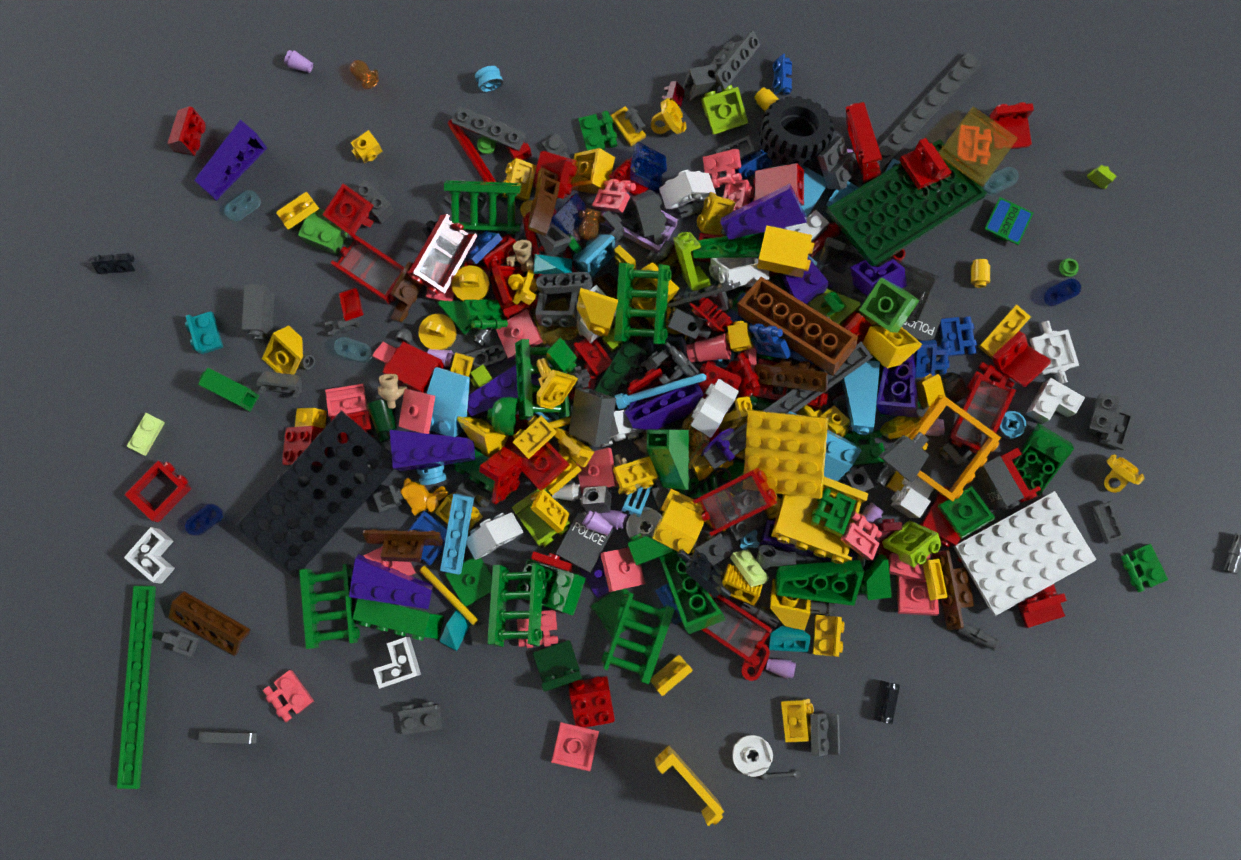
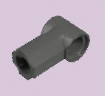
[756,545,797,571]

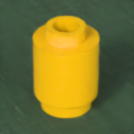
[754,87,779,112]
[971,259,990,288]

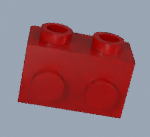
[481,234,516,272]
[573,338,612,377]

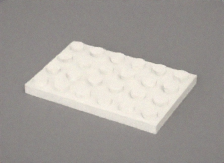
[953,491,1096,616]

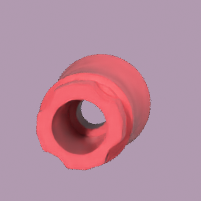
[687,333,731,362]

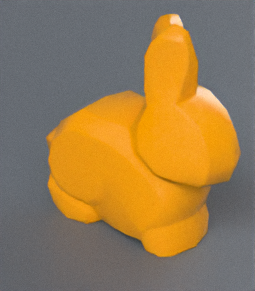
[400,478,448,515]

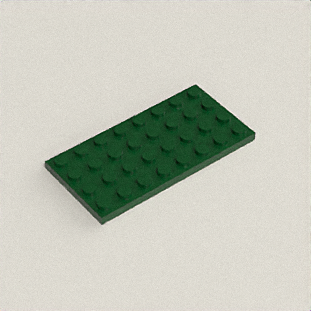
[826,139,987,267]

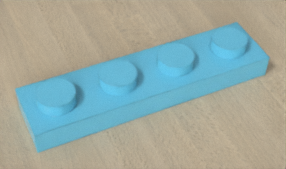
[440,493,474,575]

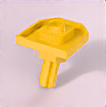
[536,358,578,409]
[880,416,928,450]

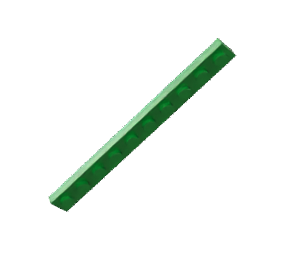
[117,586,156,789]

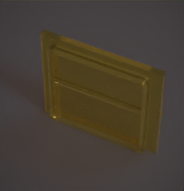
[938,106,1018,187]

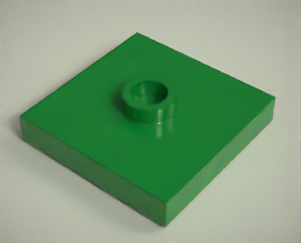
[938,486,995,539]
[445,557,492,607]

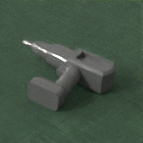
[657,342,700,384]

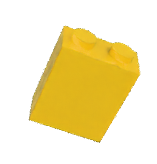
[757,226,814,278]

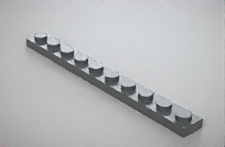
[848,52,982,188]
[704,342,873,470]

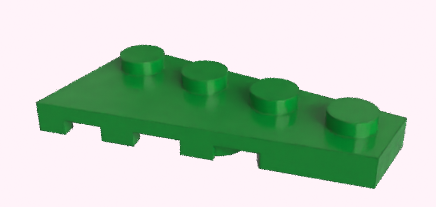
[691,232,765,258]

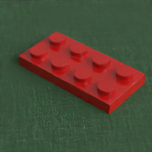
[504,414,570,491]

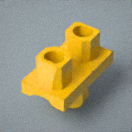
[508,269,538,305]

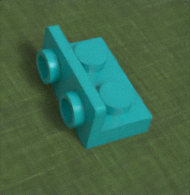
[185,311,224,354]

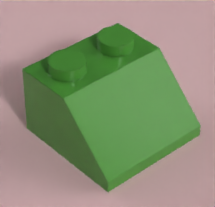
[298,209,348,256]
[860,277,919,333]

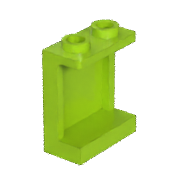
[673,232,711,291]
[512,488,571,547]

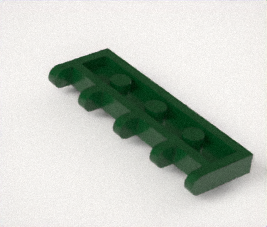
[595,341,648,398]

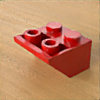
[167,106,206,156]

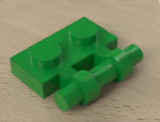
[578,111,618,151]
[462,300,508,330]
[843,429,885,467]
[811,488,856,537]
[1120,544,1168,593]

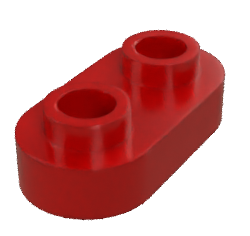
[741,644,770,681]

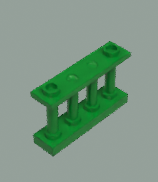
[444,180,522,234]
[614,263,671,344]
[515,339,571,419]
[488,563,545,647]
[299,564,360,649]
[601,591,675,684]

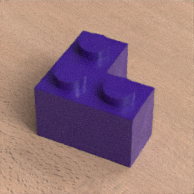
[850,259,907,297]

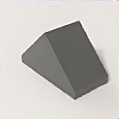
[537,224,571,256]

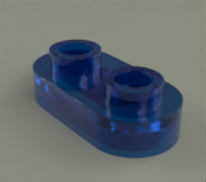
[1043,278,1081,306]
[185,504,223,536]

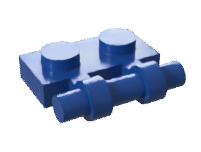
[464,231,502,264]
[939,316,977,357]
[748,324,791,359]
[915,338,951,378]

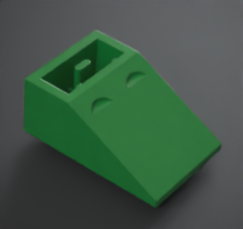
[1013,423,1074,496]
[647,430,690,490]
[516,559,586,615]

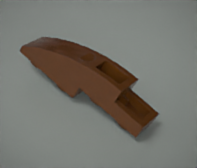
[528,167,560,236]

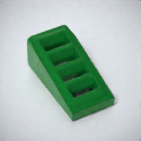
[678,475,719,499]

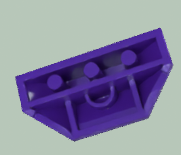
[625,379,703,430]

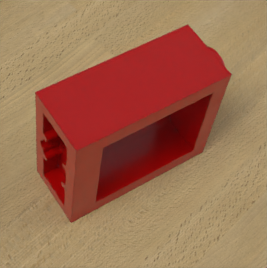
[125,461,192,522]

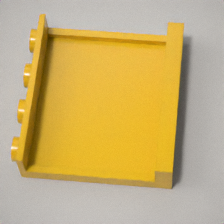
[771,477,868,564]
[655,745,724,826]

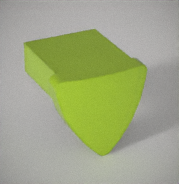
[1087,165,1116,189]

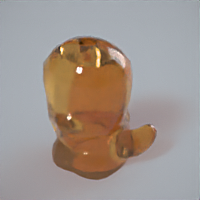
[350,60,379,89]
[578,208,605,240]

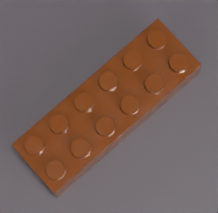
[738,277,858,376]

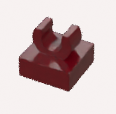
[662,81,685,107]

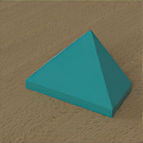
[534,254,572,275]
[440,610,476,651]
[769,624,810,652]

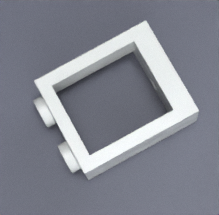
[709,257,769,286]

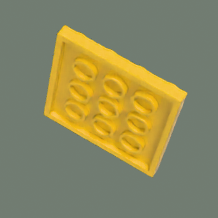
[743,410,828,499]

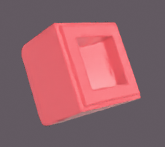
[372,342,396,364]

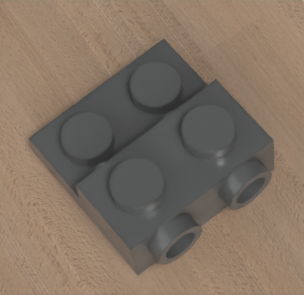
[817,136,859,190]

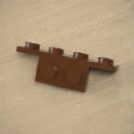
[390,255,437,323]
[755,359,828,392]
[363,529,443,562]
[933,550,974,630]

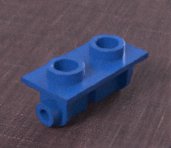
[773,54,792,95]
[735,149,772,180]
[655,583,682,625]

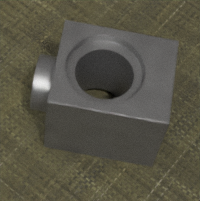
[843,466,874,492]
[580,486,612,513]

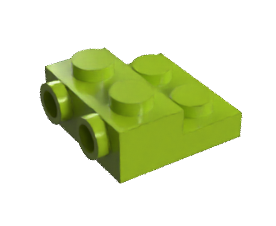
[701,85,748,135]
[882,520,941,567]

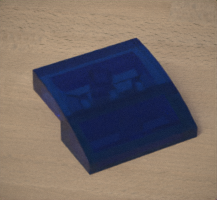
[630,141,667,193]
[551,193,599,244]

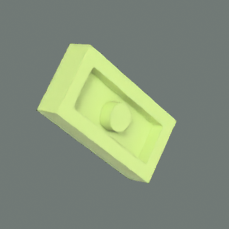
[127,413,165,456]
[730,549,769,587]

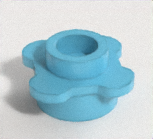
[740,530,759,550]

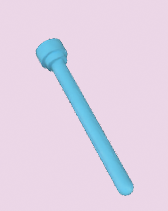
[615,373,706,410]

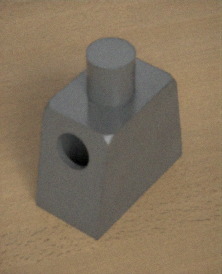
[682,65,720,102]
[666,306,712,339]
[879,432,929,483]

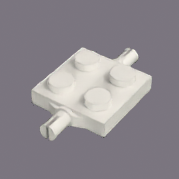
[1030,321,1079,384]

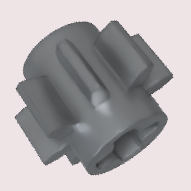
[569,366,591,389]

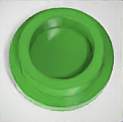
[477,137,496,154]
[1059,258,1079,277]

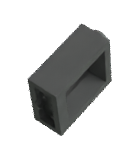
[535,280,579,327]

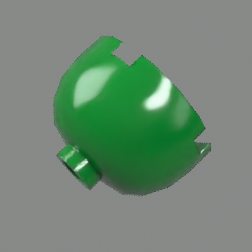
[488,397,518,436]

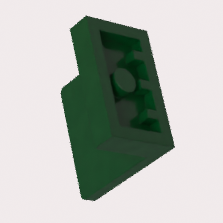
[533,640,583,692]

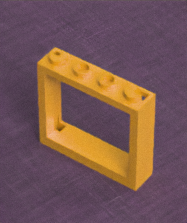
[908,395,1001,501]

